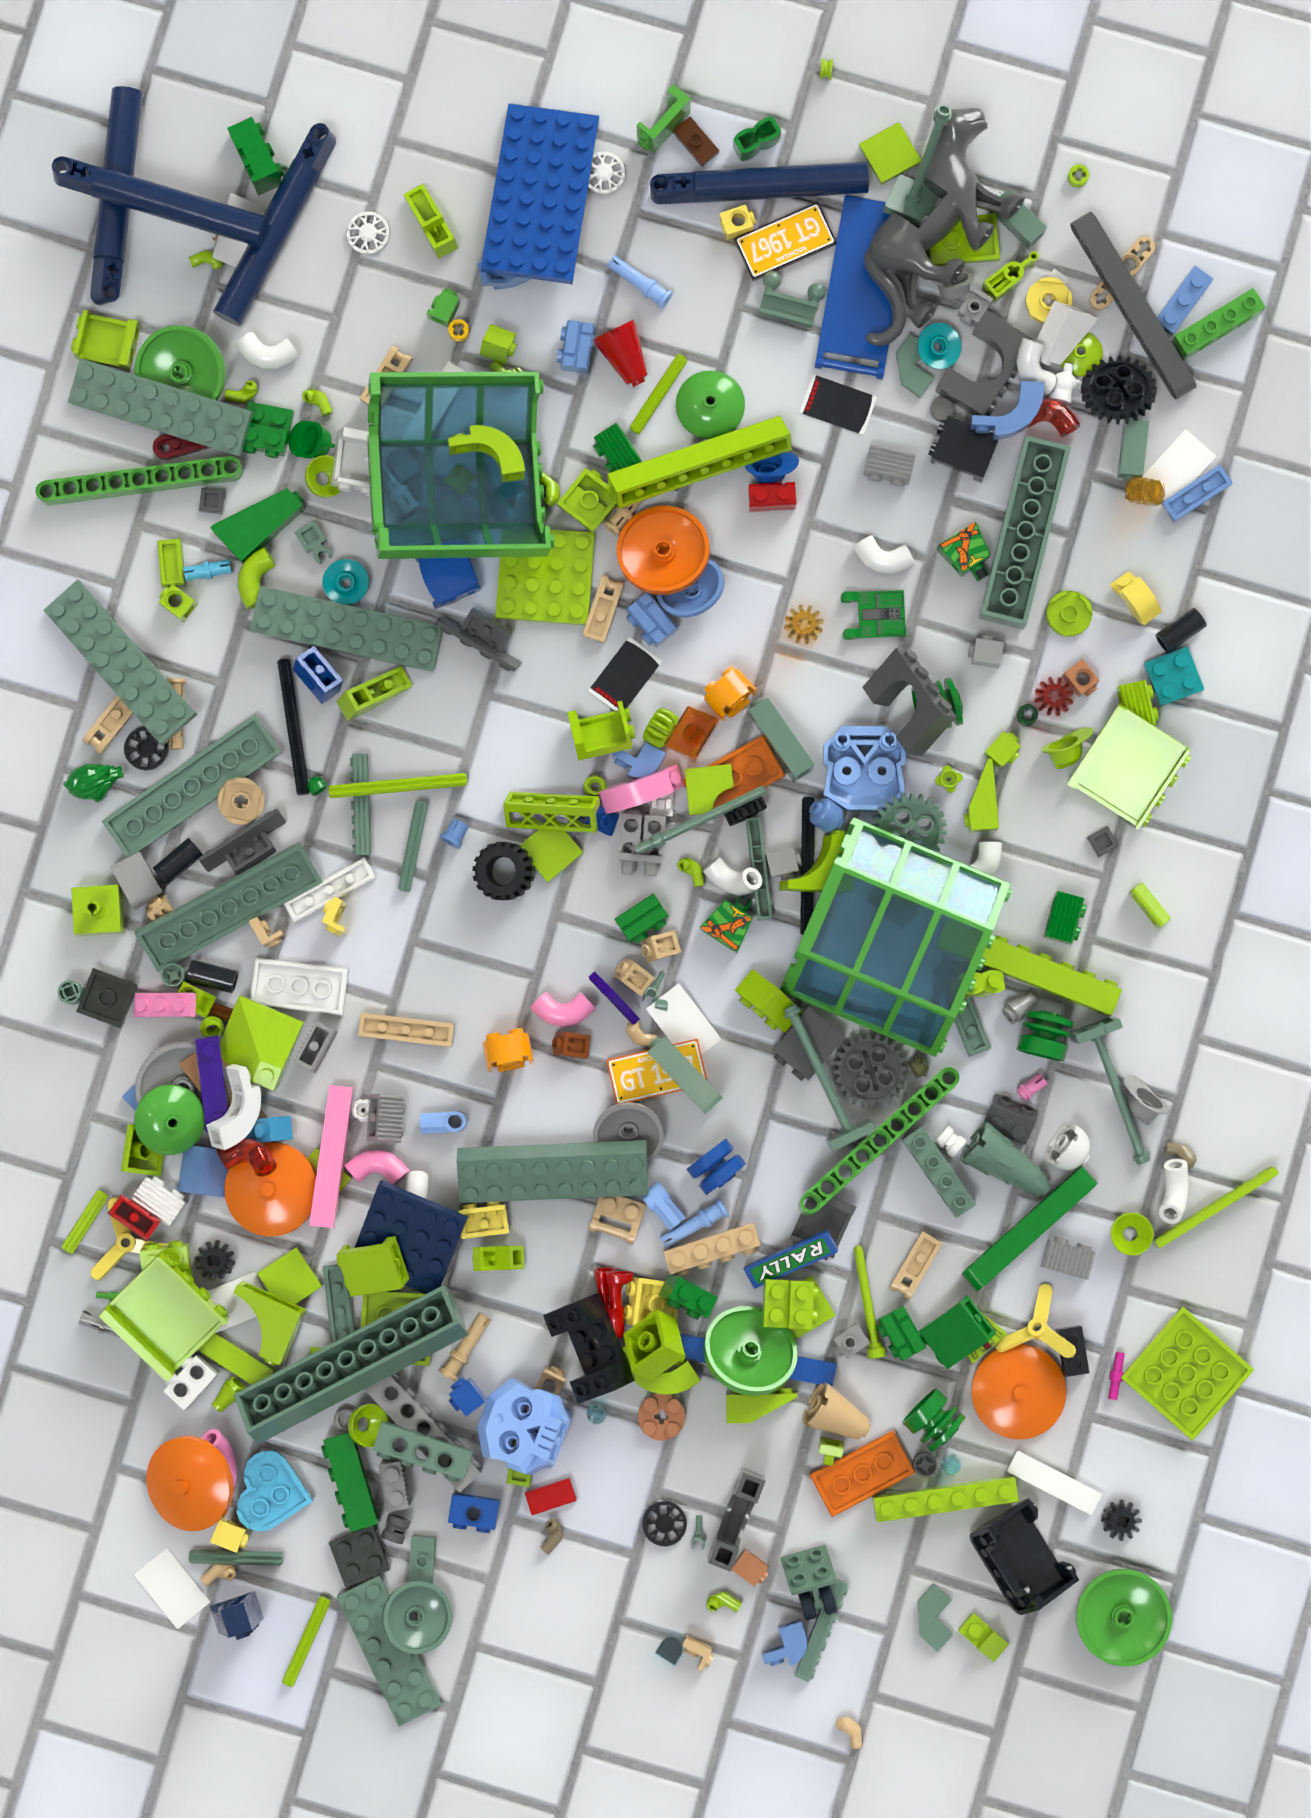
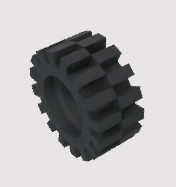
[724,796,767,826]

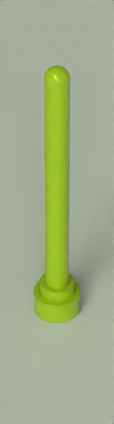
[854,1245,886,1359]

